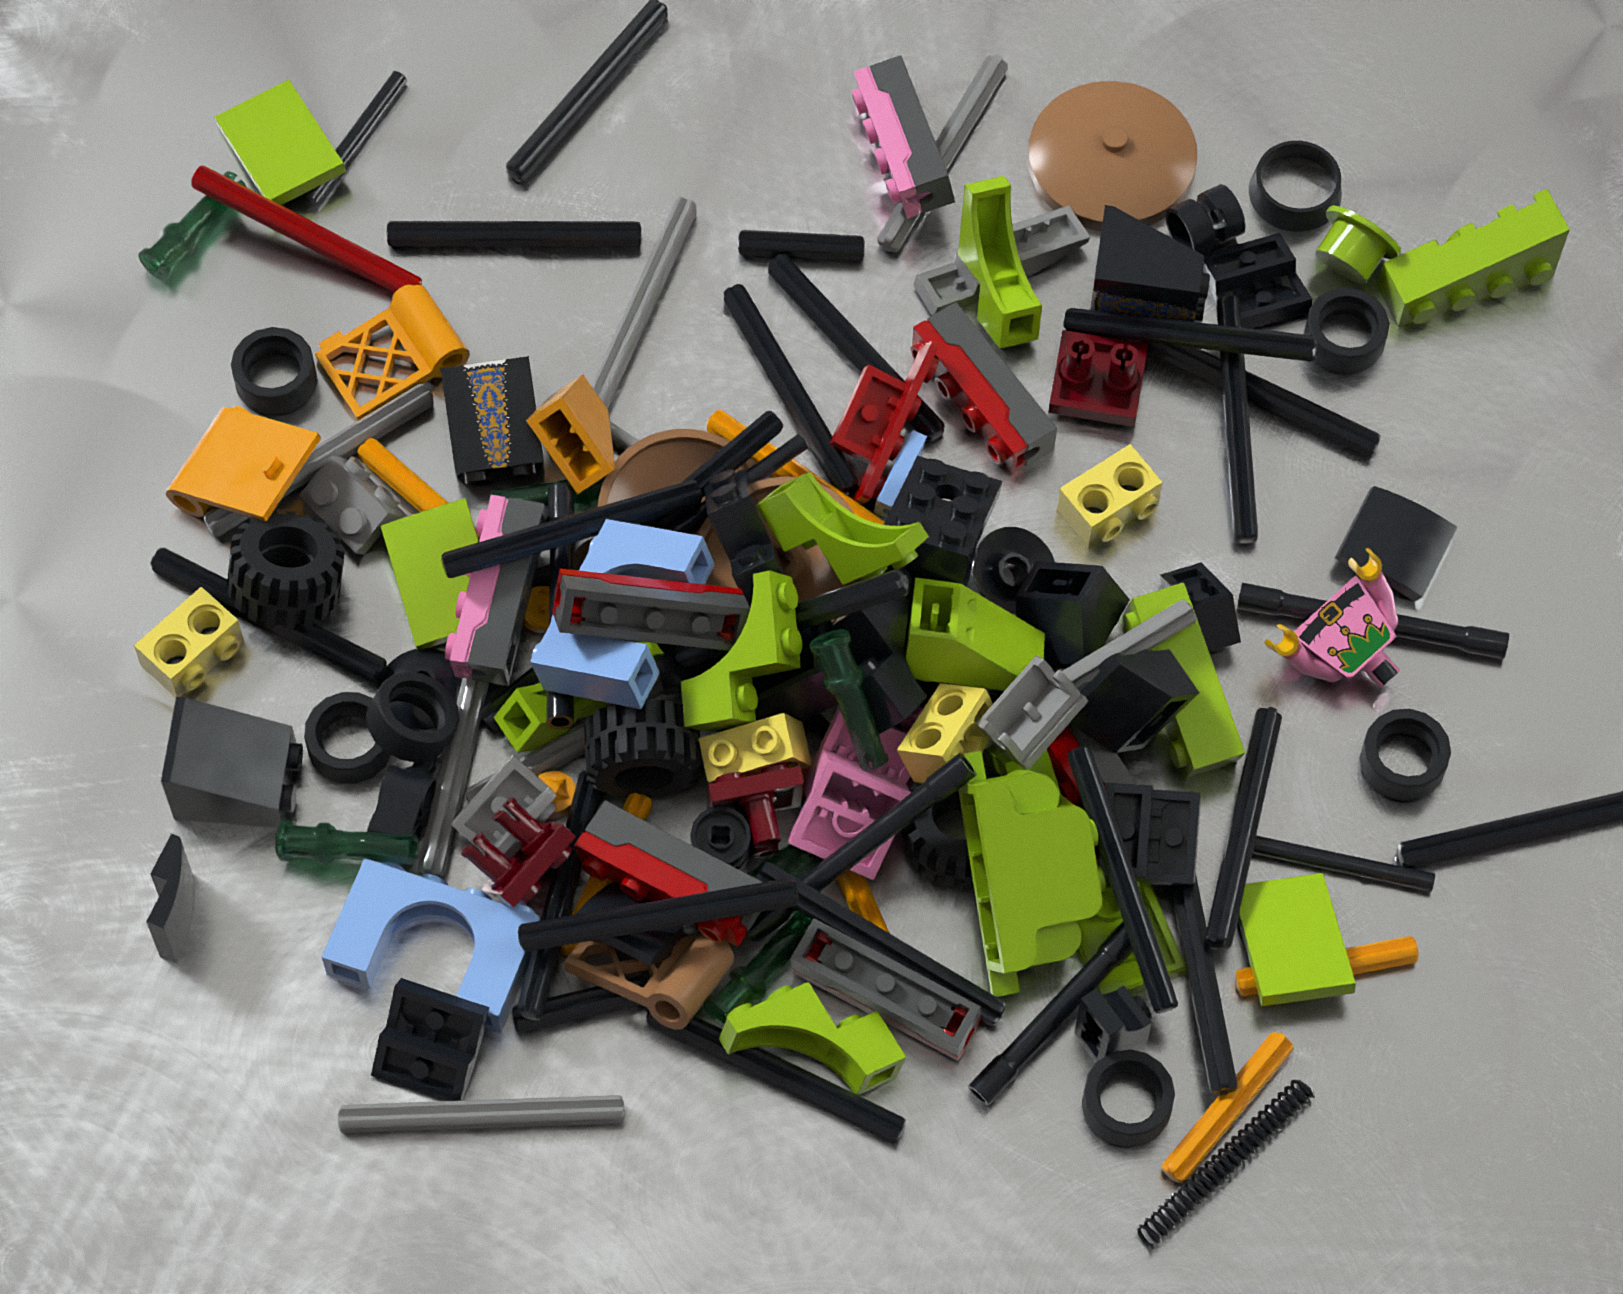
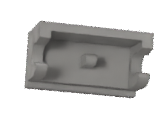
[976,655,1088,770]

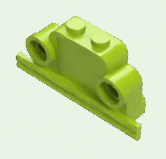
[953,751,1106,997]

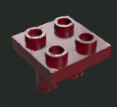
[1048,330,1148,427]
[707,763,804,859]
[461,797,576,908]

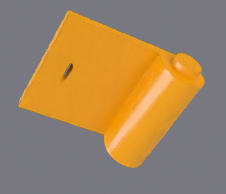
[166,406,321,522]

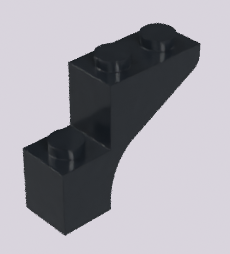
[704,469,788,608]
[830,566,927,737]

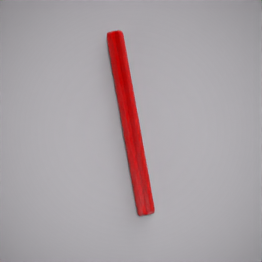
[191,166,422,293]

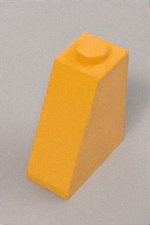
[526,374,615,494]

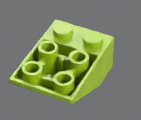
[905,577,1045,691]

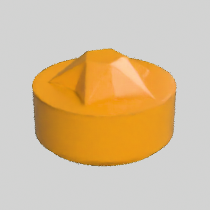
[523,586,549,633]
[538,771,576,819]

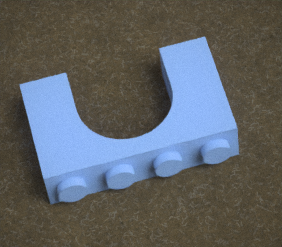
[530,519,715,709]
[321,858,540,1033]

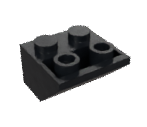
[1015,561,1130,669]
[1069,649,1199,753]

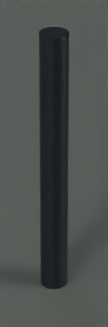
[303,71,407,205]
[665,434,808,534]
[1252,835,1435,892]

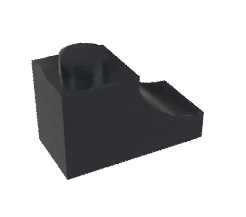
[1160,562,1241,655]
[1074,985,1152,1062]

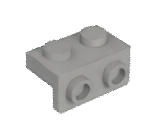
[299,455,407,555]
[451,755,557,859]

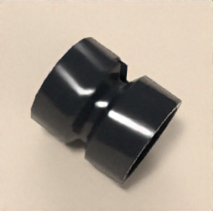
[1165,184,1246,254]
[690,806,751,872]

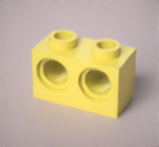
[1056,444,1163,548]
[134,587,244,697]
[897,683,993,783]
[698,713,812,784]

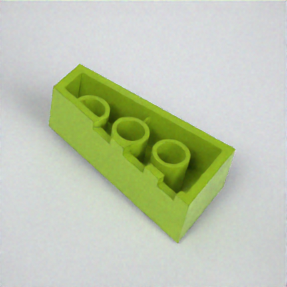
[1377,189,1570,327]
[1119,582,1246,778]

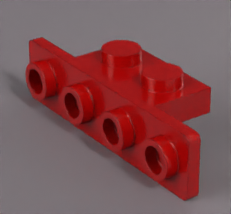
[829,341,939,505]

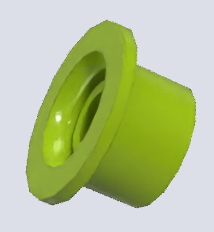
[1316,205,1401,284]

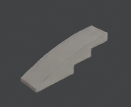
[913,205,1090,315]

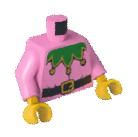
[1265,548,1400,688]

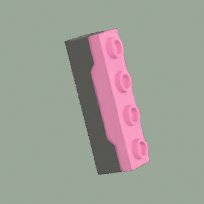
[851,55,955,219]
[445,495,548,686]

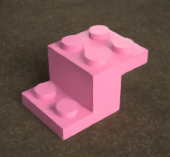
[787,703,911,880]

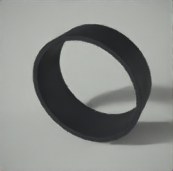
[1249,140,1342,232]

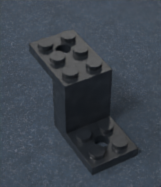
[847,456,1003,708]

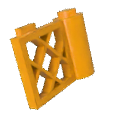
[314,285,470,421]

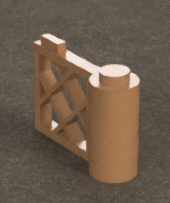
[564,933,734,1030]

